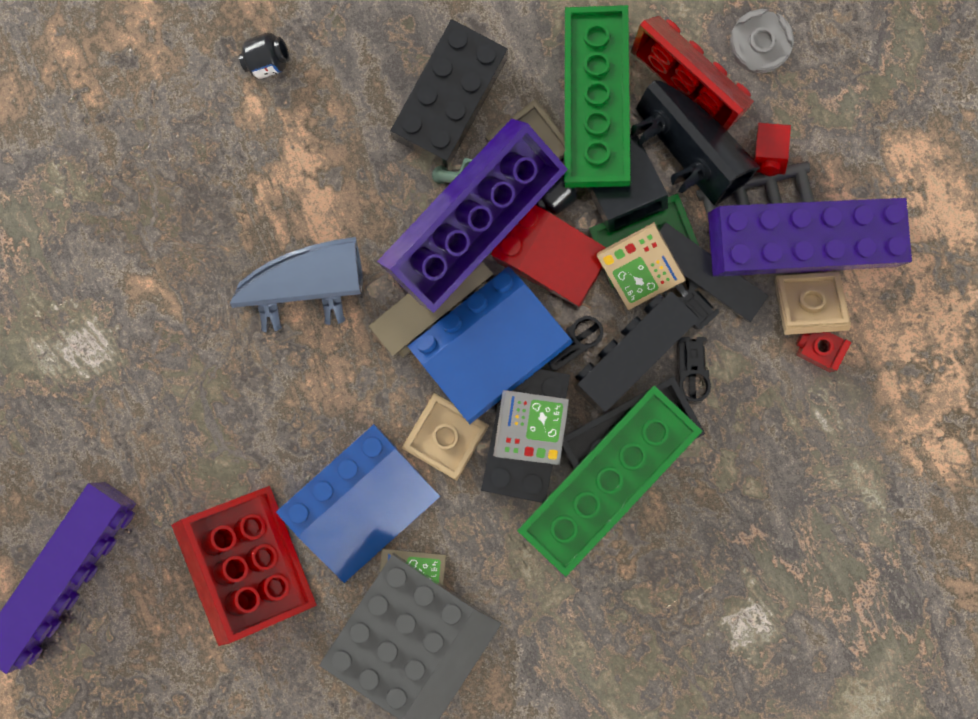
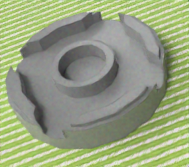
[729,9,794,74]

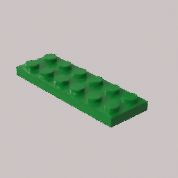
[564,5,631,188]
[517,385,703,577]

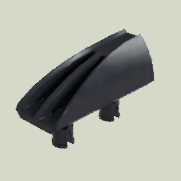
[631,80,761,206]

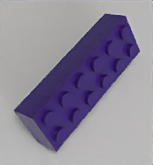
[377,118,568,313]
[708,198,912,277]
[0,482,137,674]

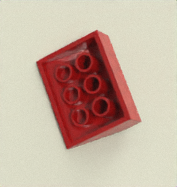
[630,16,754,131]
[171,486,317,646]

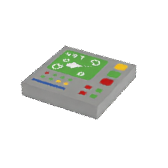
[493,390,569,465]

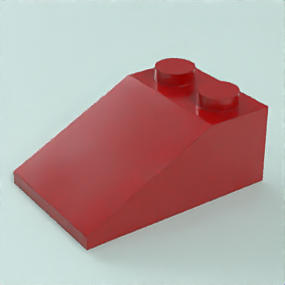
[491,205,606,308]

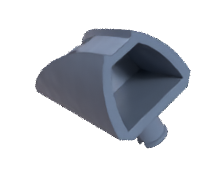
[230,237,363,332]

